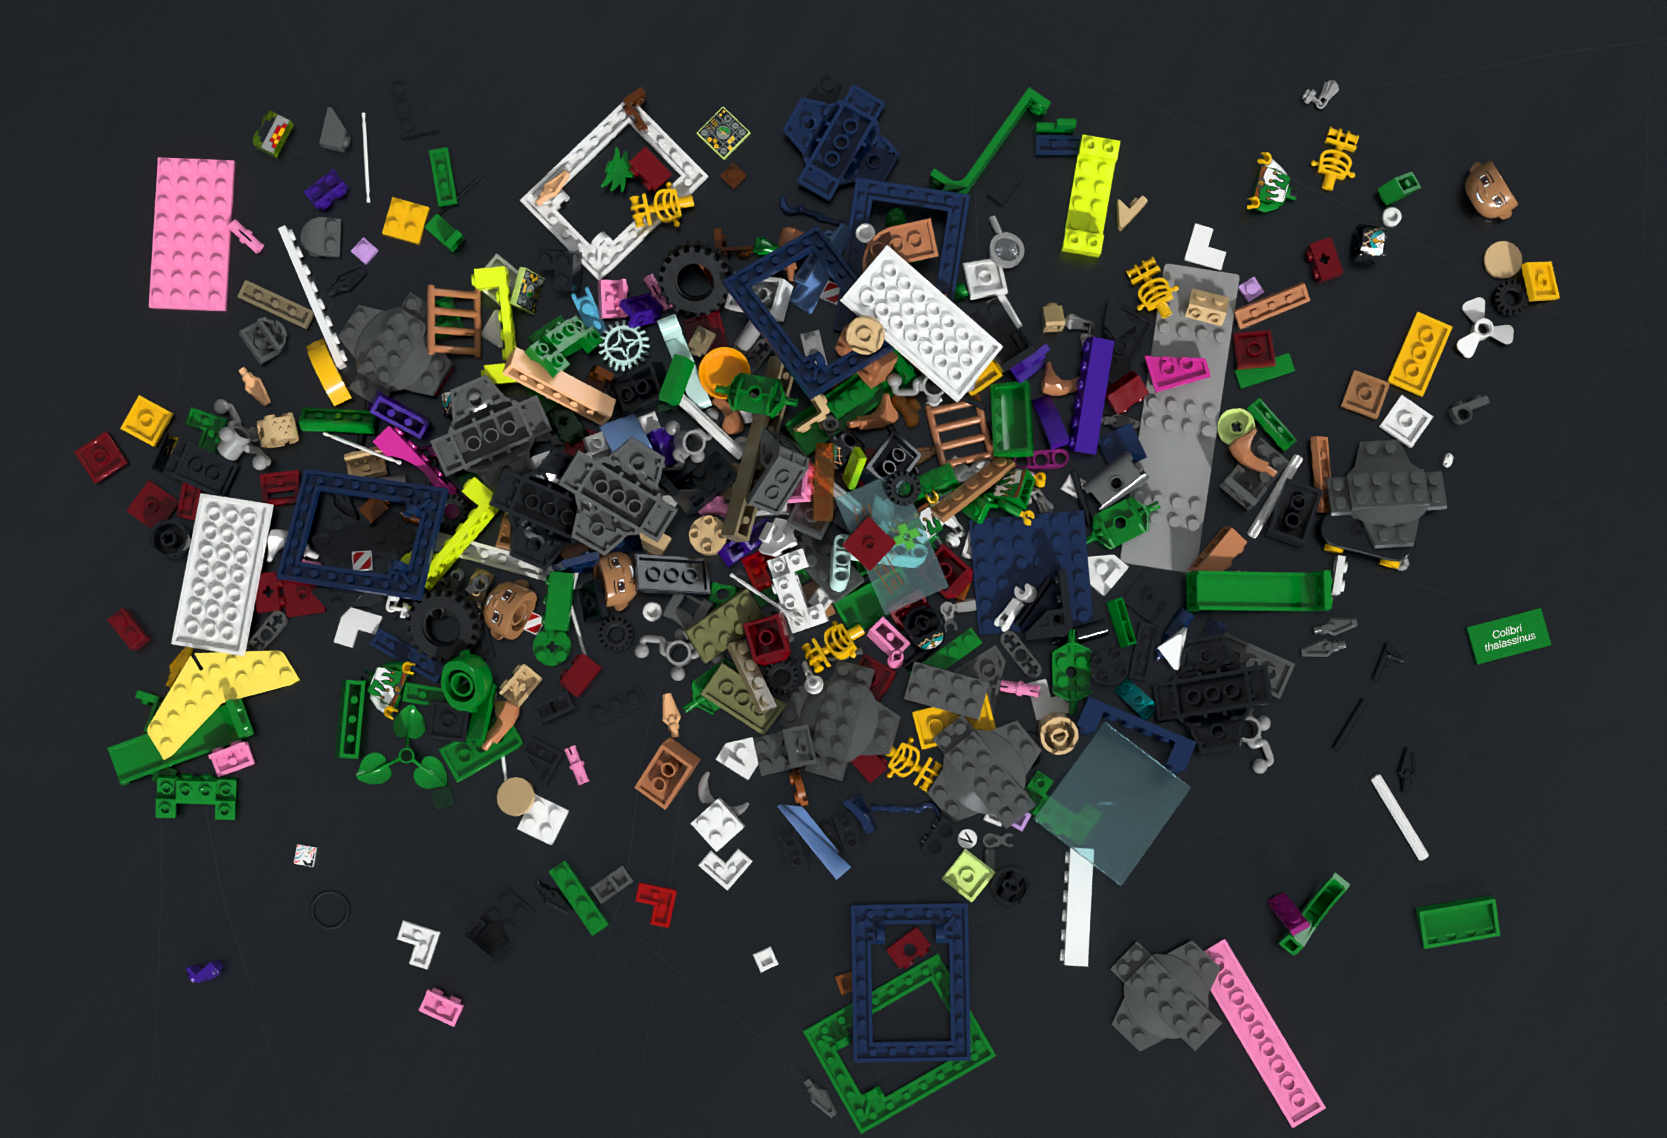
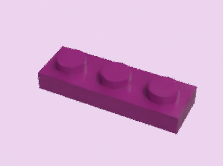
[1267,892,1310,936]

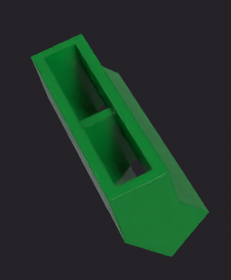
[659,354,695,406]
[1105,597,1137,649]

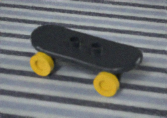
[1320,512,1416,569]

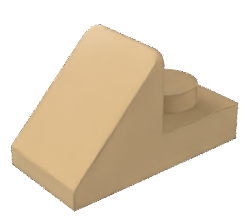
[1116,195,1148,232]

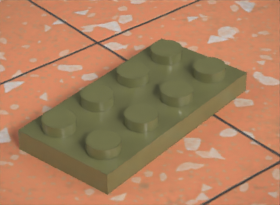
[684,588,765,663]
[700,662,786,736]

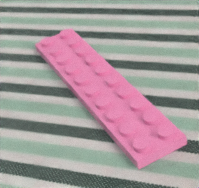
[1204,939,1326,1128]

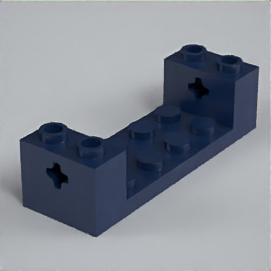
[1075,696,1197,773]

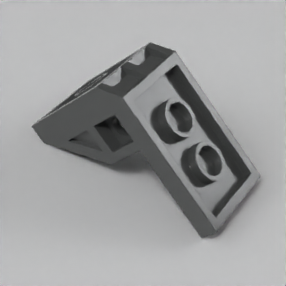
[746,428,809,516]
[1219,437,1289,511]
[753,725,817,776]

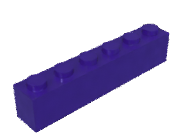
[1067,337,1114,455]

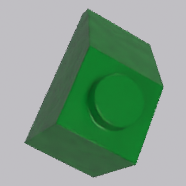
[1377,171,1421,205]

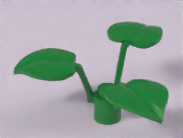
[356,704,447,789]

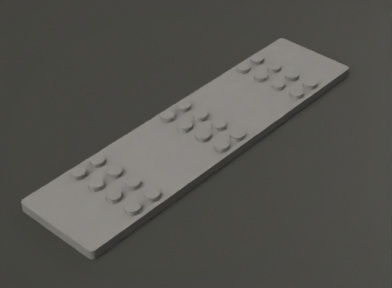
[1120,264,1239,573]

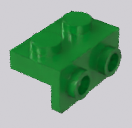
[961,492,999,524]

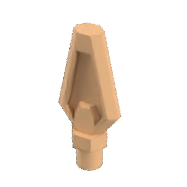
[534,170,570,206]
[239,367,271,406]
[663,693,681,738]

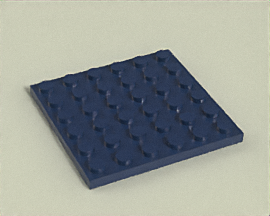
[969,510,1093,635]

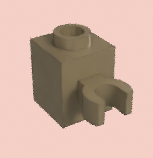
[688,326,716,357]

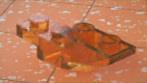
[813,443,836,521]

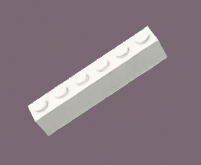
[1060,848,1094,967]

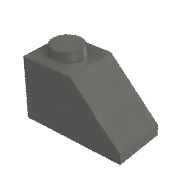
[319,107,350,152]

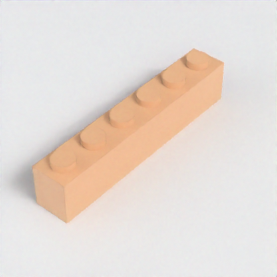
[502,347,616,426]

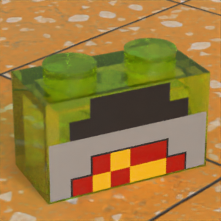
[253,111,294,158]

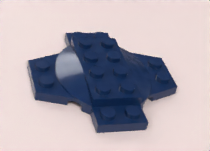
[782,84,900,201]

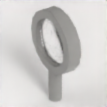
[988,215,1025,268]

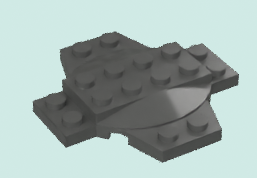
[338,292,454,402]
[430,375,552,492]
[558,437,678,556]
[1326,439,1447,549]
[779,660,901,781]
[928,715,1042,829]
[1110,940,1222,1052]

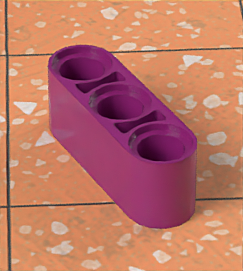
[1013,449,1069,471]

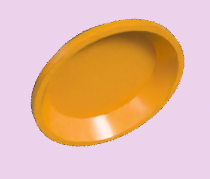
[698,347,751,399]

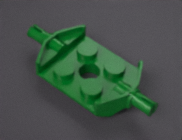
[715,373,798,419]
[1086,496,1161,550]
[1052,629,1092,715]
[682,658,738,715]

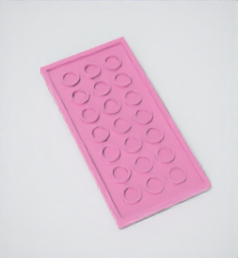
[149,157,235,311]

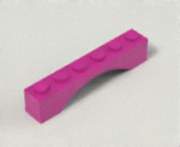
[373,425,472,519]

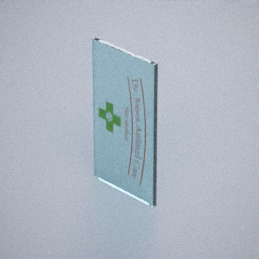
[835,470,949,615]

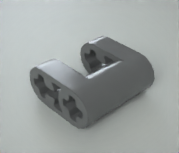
[663,594,714,629]

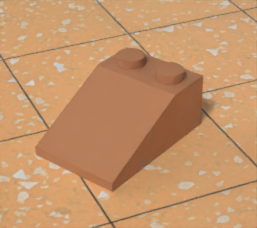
[634,737,701,810]

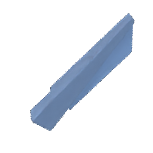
[789,223,849,314]
[777,804,851,880]

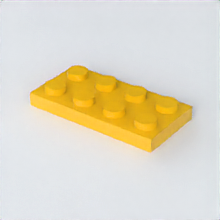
[1387,312,1452,397]
[912,693,996,750]

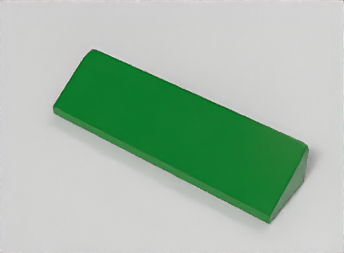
[299,407,377,434]

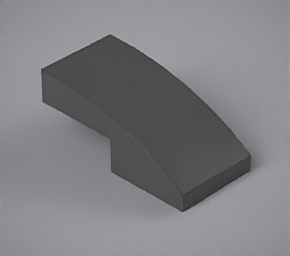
[589,866,634,905]

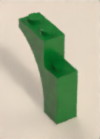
[1279,873,1350,956]

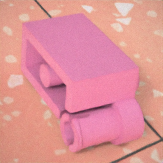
[867,617,911,670]

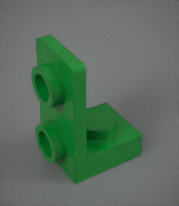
[425,214,465,253]
[135,690,164,734]

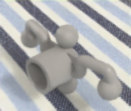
[887,373,978,404]
[214,399,271,470]
[663,408,721,468]
[634,628,726,681]
[1242,712,1274,774]

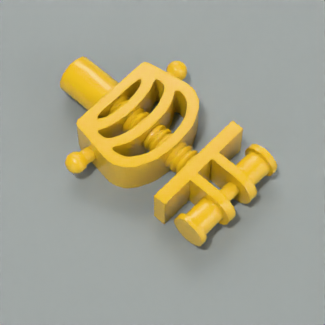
[1311,126,1359,191]
[629,182,694,228]
[1126,256,1179,318]
[802,621,865,673]
[886,737,943,793]

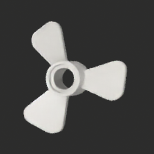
[1456,297,1514,358]

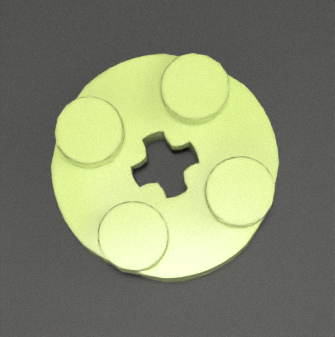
[1217,408,1256,445]

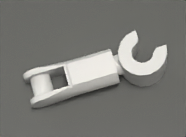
[994,583,1037,632]

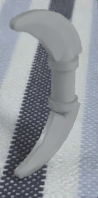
[698,771,749,816]

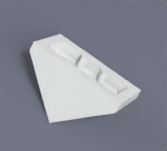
[481,310,505,350]
[1158,627,1187,670]

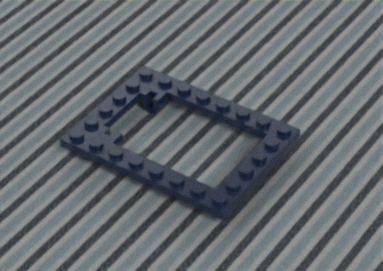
[834,177,970,331]
[722,226,895,400]
[276,469,449,601]
[851,903,971,1063]

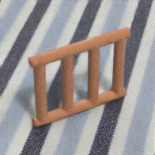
[427,285,482,359]
[925,394,996,467]

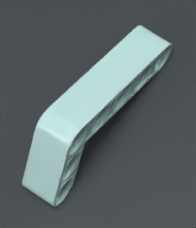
[657,314,712,410]
[829,534,928,592]

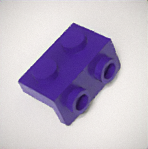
[646,427,686,467]
[186,960,224,983]

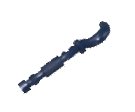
[779,195,845,227]
[871,801,941,817]

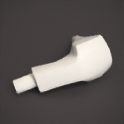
[267,529,319,563]

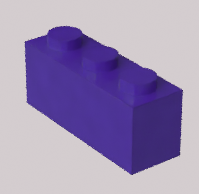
[368,391,430,439]

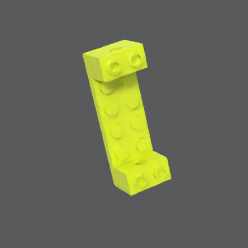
[1061,135,1120,257]
[471,266,519,385]
[400,477,500,591]

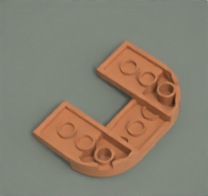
[862,218,947,297]

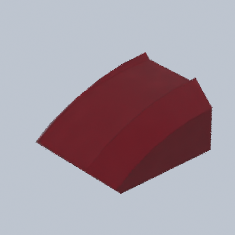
[917,544,973,599]
[743,612,790,666]

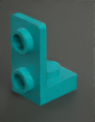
[1114,678,1156,721]

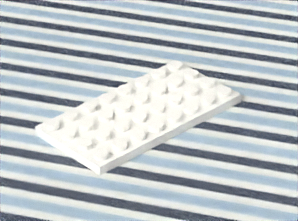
[840,245,1003,402]
[171,493,274,656]

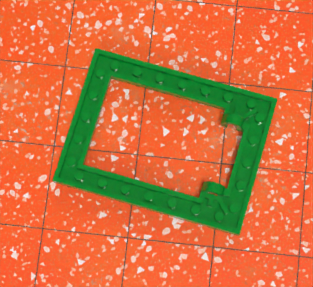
[803,953,996,1134]

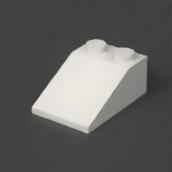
[725,272,793,322]

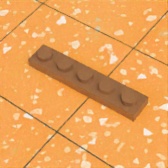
[930,457,1016,523]

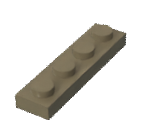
[237,280,314,330]
[726,639,777,714]

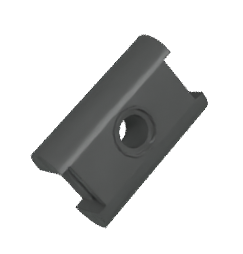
[1082,450,1149,511]

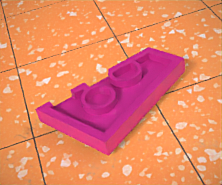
[1144,356,1211,393]

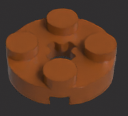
[788,767,809,807]

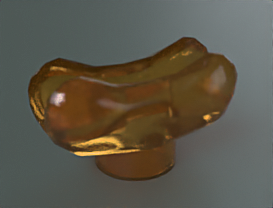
[891,395,921,427]

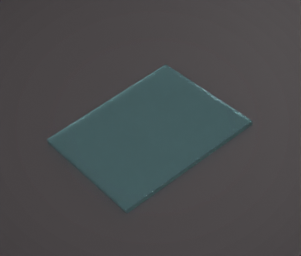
[1034,722,1191,886]

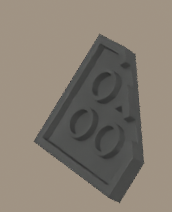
[952,645,1006,714]

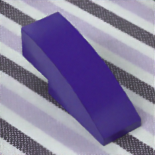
[1031,395,1069,450]
[718,517,772,567]

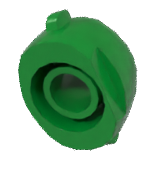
[441,650,493,713]

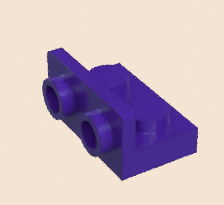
[304,169,348,211]
[619,293,663,328]
[1010,343,1050,383]

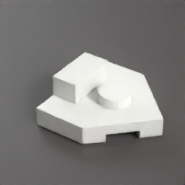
[758,517,798,557]
[1088,555,1128,596]
[716,737,758,780]

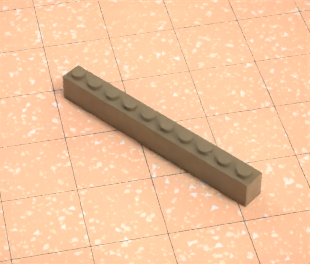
[720,356,794,542]

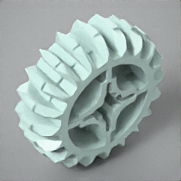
[598,320,650,372]

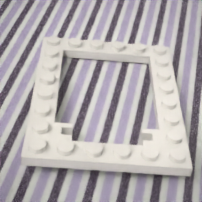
[520,102,708,281]

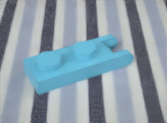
[570,286,608,336]

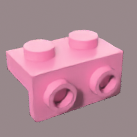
[598,279,629,319]
[788,461,816,503]
[208,740,256,777]
[418,987,464,1027]

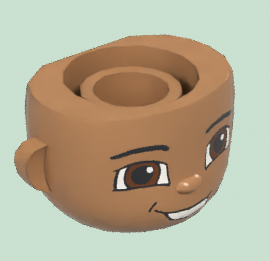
[1465,160,1519,219]
[592,552,637,611]
[483,580,537,640]

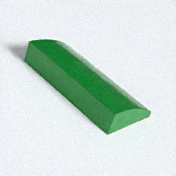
[990,380,1034,457]
[832,566,912,630]
[1415,895,1500,949]

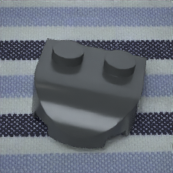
[300,217,341,258]
[239,317,287,364]

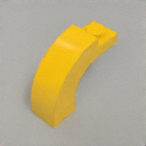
[306,338,352,406]

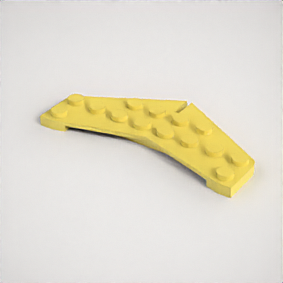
[147,650,300,760]

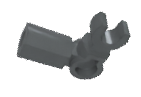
[982,833,1013,870]

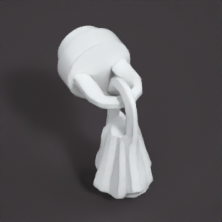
[944,515,966,548]
[386,596,412,619]

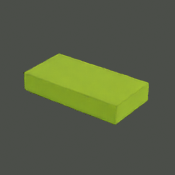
[842,447,867,490]

